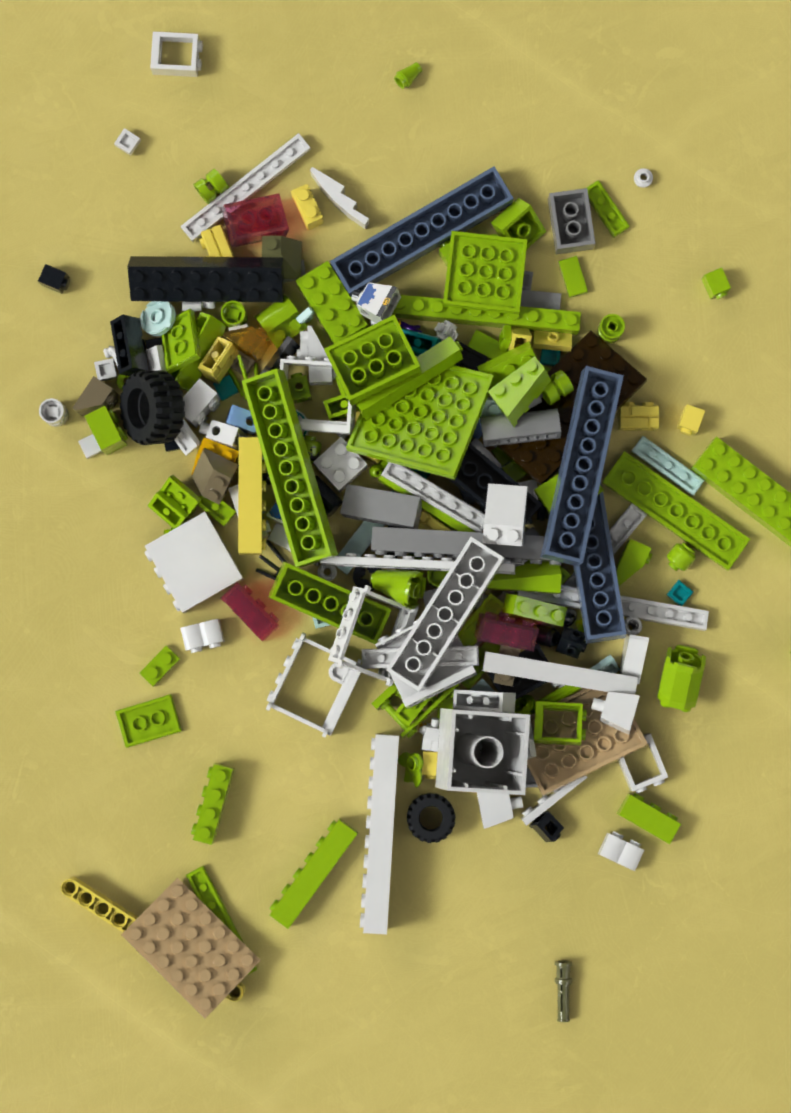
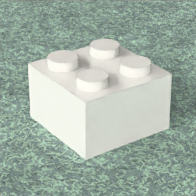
[183,379,221,428]
[313,437,368,493]

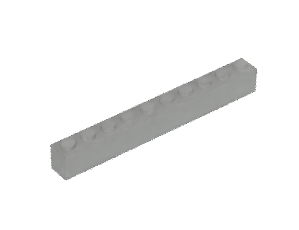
[371,527,561,565]

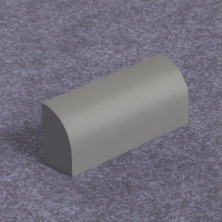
[480,408,561,447]
[340,484,422,529]

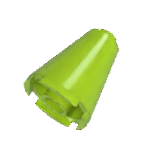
[371,570,426,609]

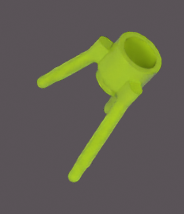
[228,355,259,400]

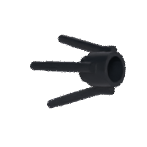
[256,540,287,580]

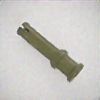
[555,960,572,1022]

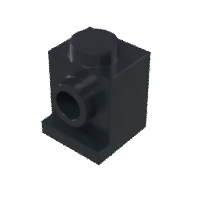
[529,811,564,842]

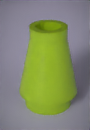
[394,62,422,89]

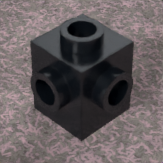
[556,626,587,659]

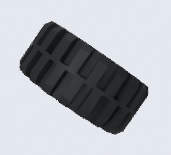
[120,370,185,445]

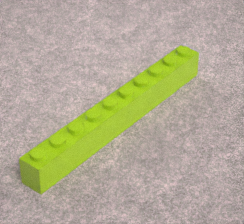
[391,295,581,335]

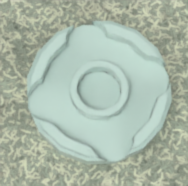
[140,301,176,336]

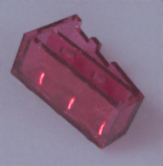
[220,582,280,642]
[474,612,539,651]

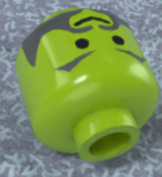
[304,435,322,464]

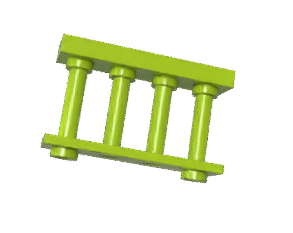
[371,683,460,739]

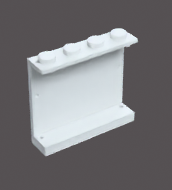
[145,512,244,614]
[375,619,477,709]

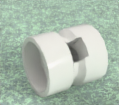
[39,398,69,427]

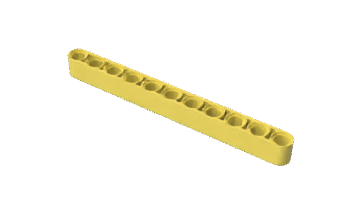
[61,877,245,1002]

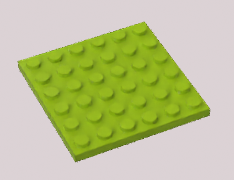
[346,356,495,480]

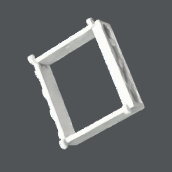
[280,356,356,434]
[328,585,418,686]
[266,632,362,737]

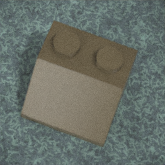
[73,376,119,416]
[192,448,239,505]

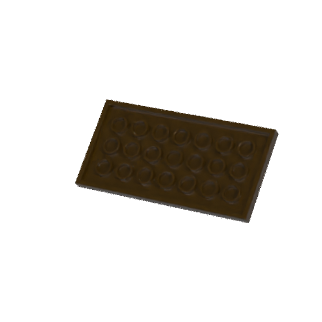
[497,331,647,485]

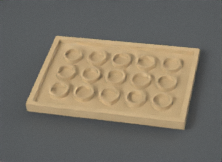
[527,688,648,796]
[121,878,261,1019]

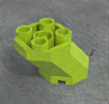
[657,645,706,712]

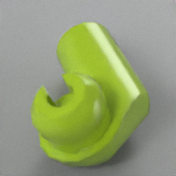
[369,460,388,478]

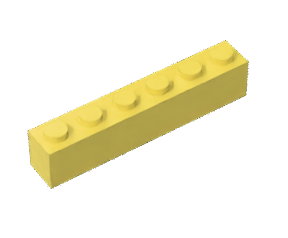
[238,437,266,555]

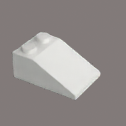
[483,483,528,546]

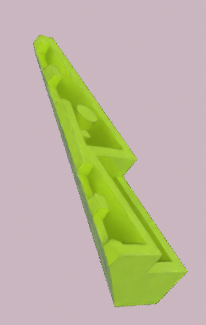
[487,561,562,594]

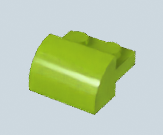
[254,295,307,348]
[148,475,202,529]

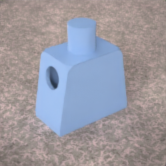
[225,404,256,435]

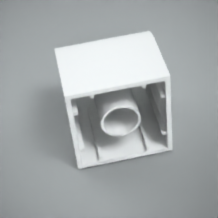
[435,708,530,795]

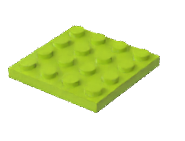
[443,231,528,315]

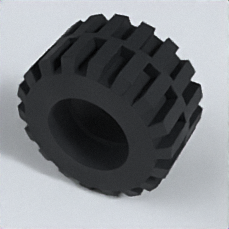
[407,793,456,843]

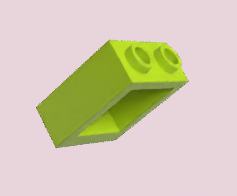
[534,701,587,746]

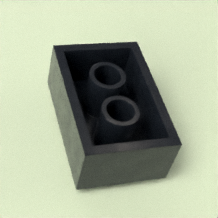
[487,643,549,699]

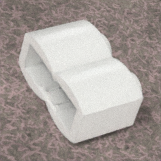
[180,619,225,653]
[598,831,644,871]

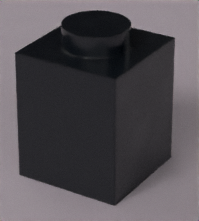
[38,264,70,294]

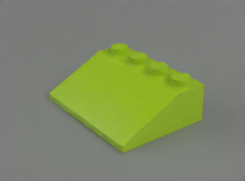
[324,314,421,406]

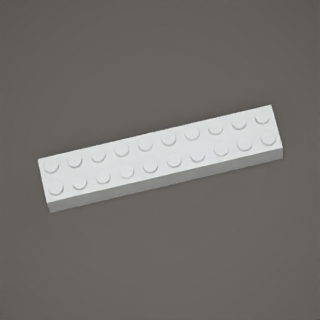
[360,734,399,935]

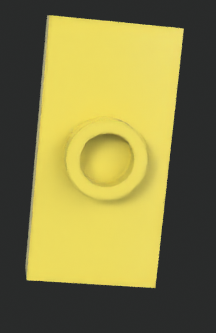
[533,330,572,352]

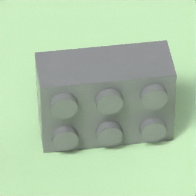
[548,188,595,254]

